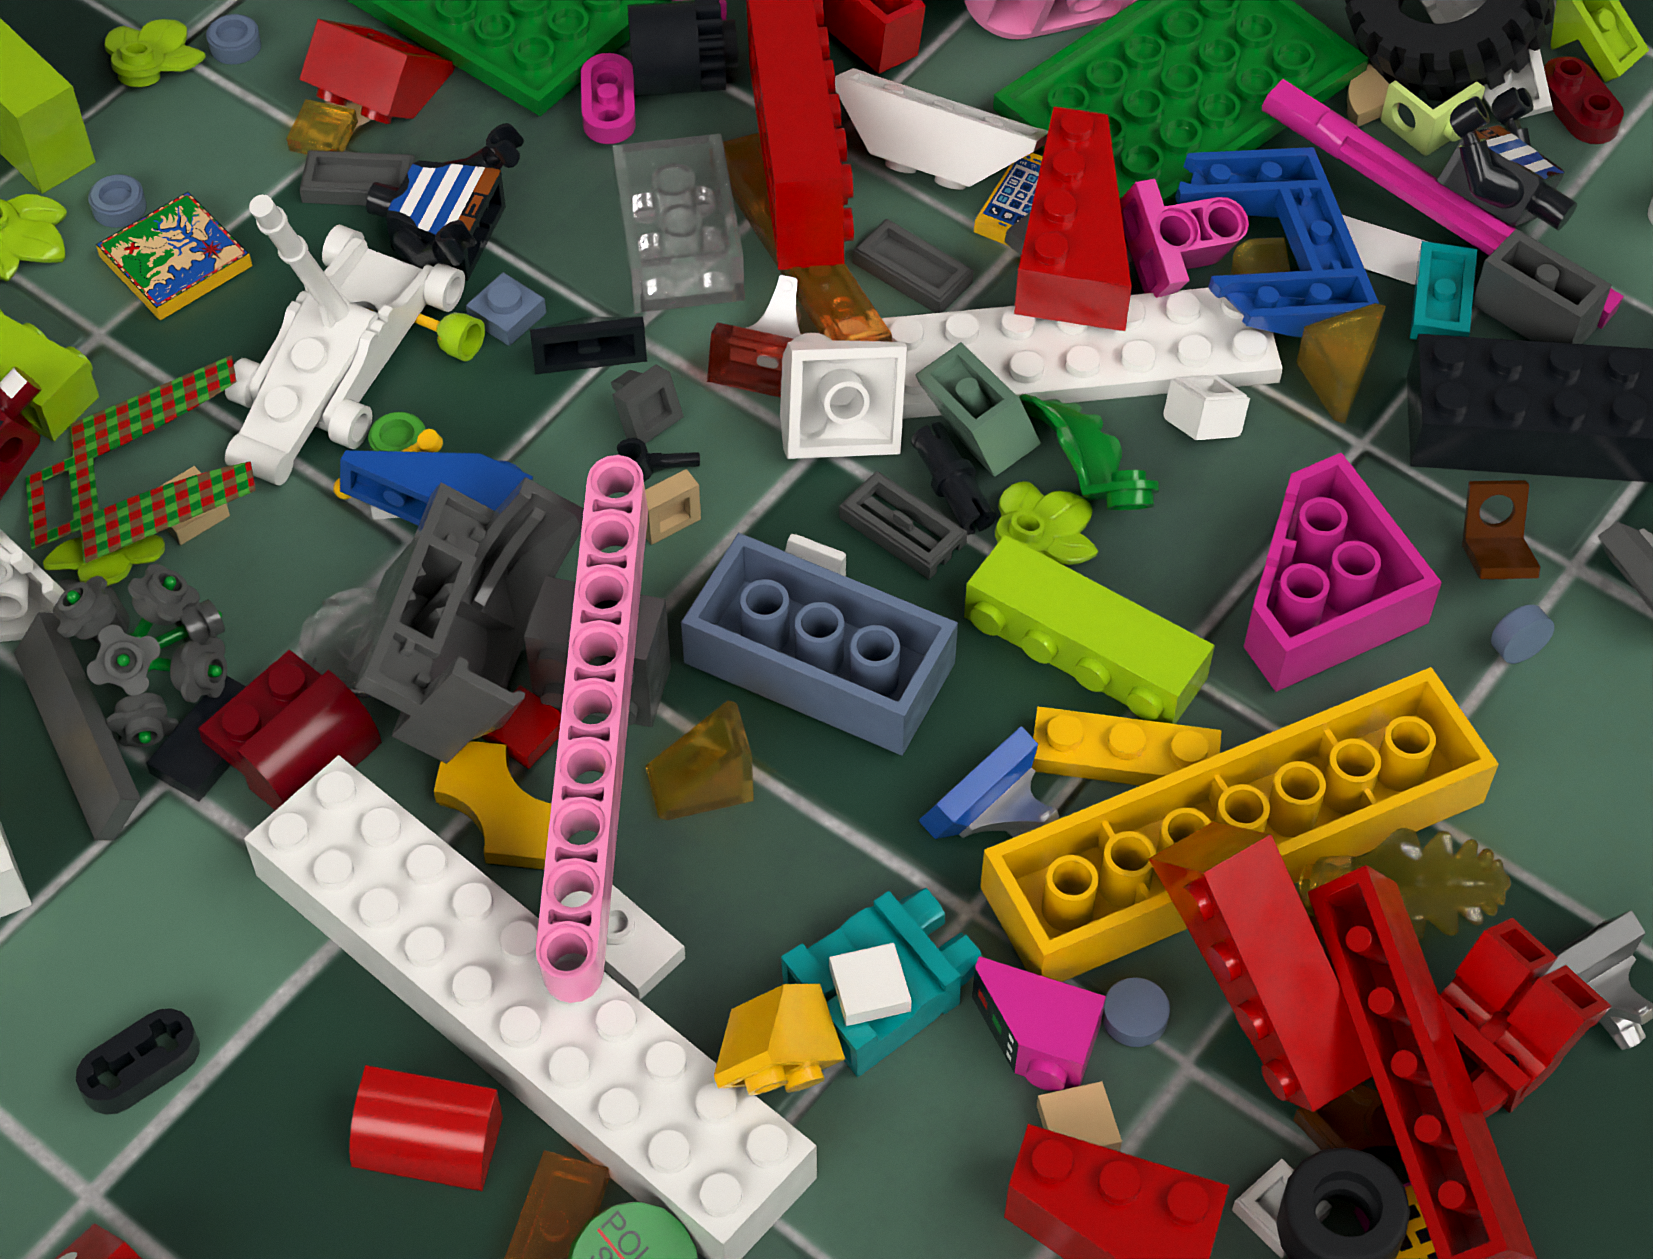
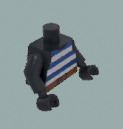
[1437,87,1577,231]
[366,123,524,281]

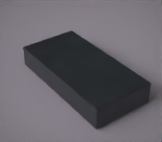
[146,676,246,802]

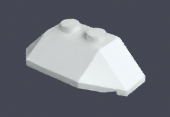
[835,68,1048,190]

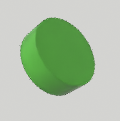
[368,412,426,452]

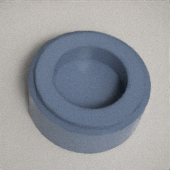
[206,14,261,64]
[88,174,147,228]
[1491,605,1554,664]
[1102,977,1170,1047]

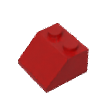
[299,19,455,124]

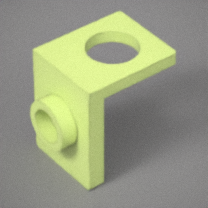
[1381,81,1485,157]

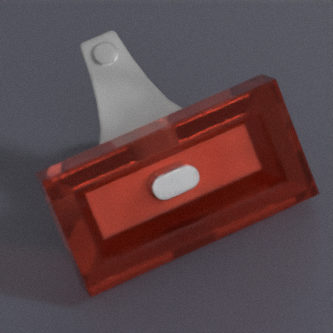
[707,275,802,398]

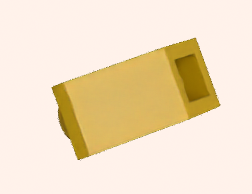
[714,984,845,1096]

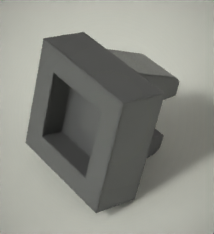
[611,364,684,444]

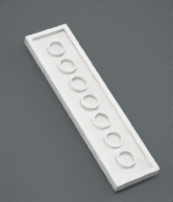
[819,288,1283,419]

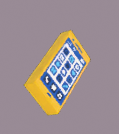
[974,152,1043,247]

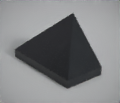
[530,317,647,375]

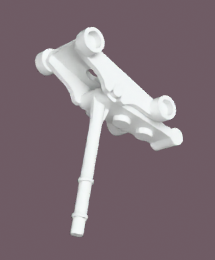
[225,194,465,486]

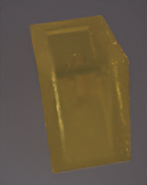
[1296,303,1386,424]
[645,700,754,820]

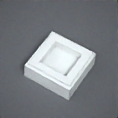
[829,943,912,1026]
[1232,1159,1332,1259]

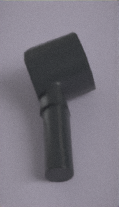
[617,438,700,482]

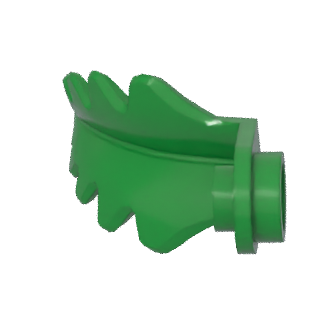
[1019,394,1159,511]

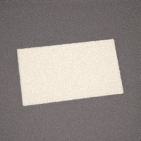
[1342,215,1428,285]

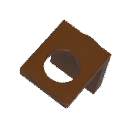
[1462,480,1540,580]

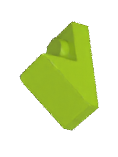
[1550,0,1649,82]

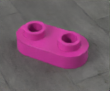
[581,53,636,144]

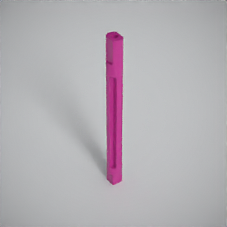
[1262,79,1624,329]

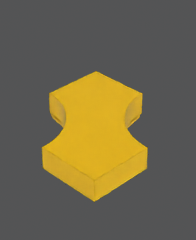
[433,741,552,870]

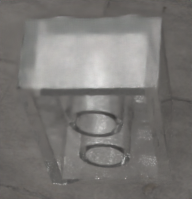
[612,134,745,313]

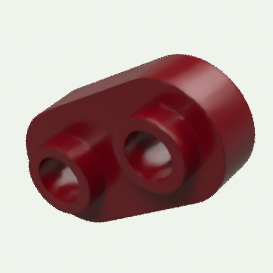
[1544,56,1624,144]

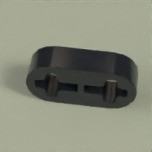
[76,1008,200,1115]

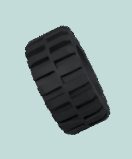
[1345,0,1555,101]

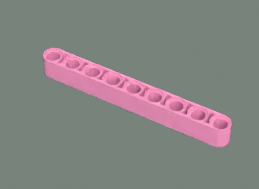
[536,455,648,1003]

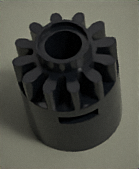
[627,0,738,97]

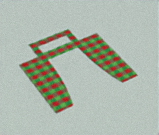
[26,355,256,563]

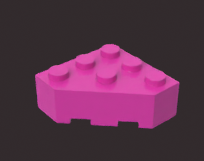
[1244,452,1442,692]

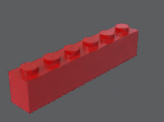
[1307,865,1537,1259]

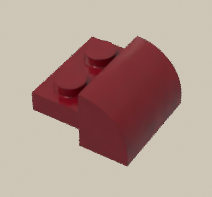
[198,649,382,810]

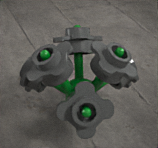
[53,564,227,747]

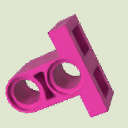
[1120,179,1249,298]

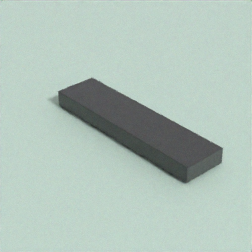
[14,612,141,841]

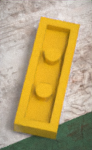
[1032,706,1222,786]

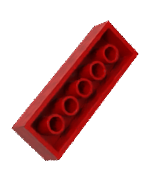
[746,0,854,270]

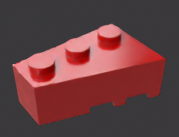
[1004,1124,1229,1259]

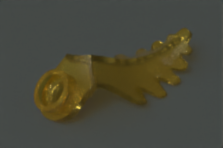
[1299,828,1511,941]

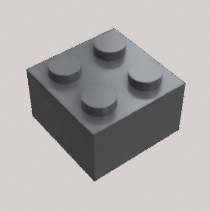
[524,576,671,727]

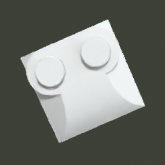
[780,333,907,459]

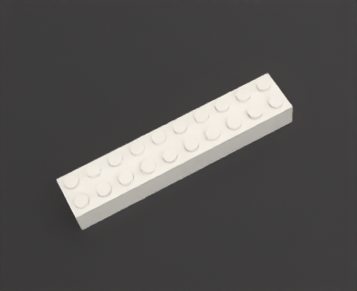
[244,755,817,1259]

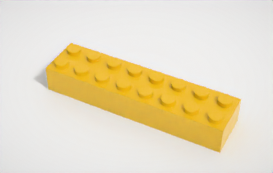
[980,667,1499,982]

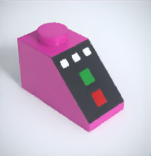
[972,956,1106,1091]

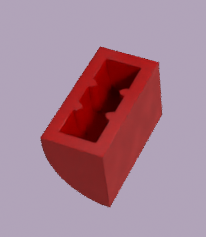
[350,1065,503,1191]

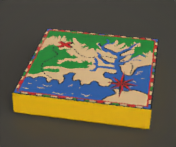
[96,191,252,321]

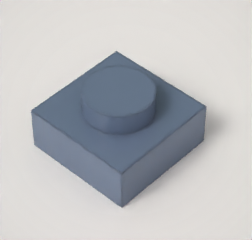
[466,272,546,346]

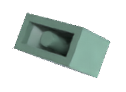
[915,342,1041,477]

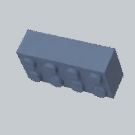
[681,532,958,756]

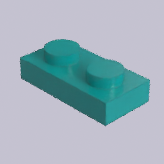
[1409,241,1477,340]

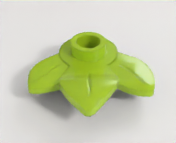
[104,19,206,87]
[0,194,67,281]
[995,481,1098,565]
[43,535,165,587]

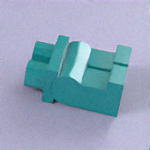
[781,888,982,1078]

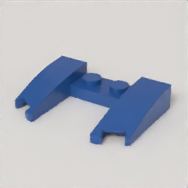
[1175,147,1381,340]

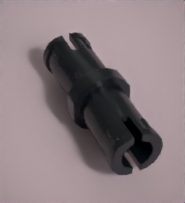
[911,422,996,535]

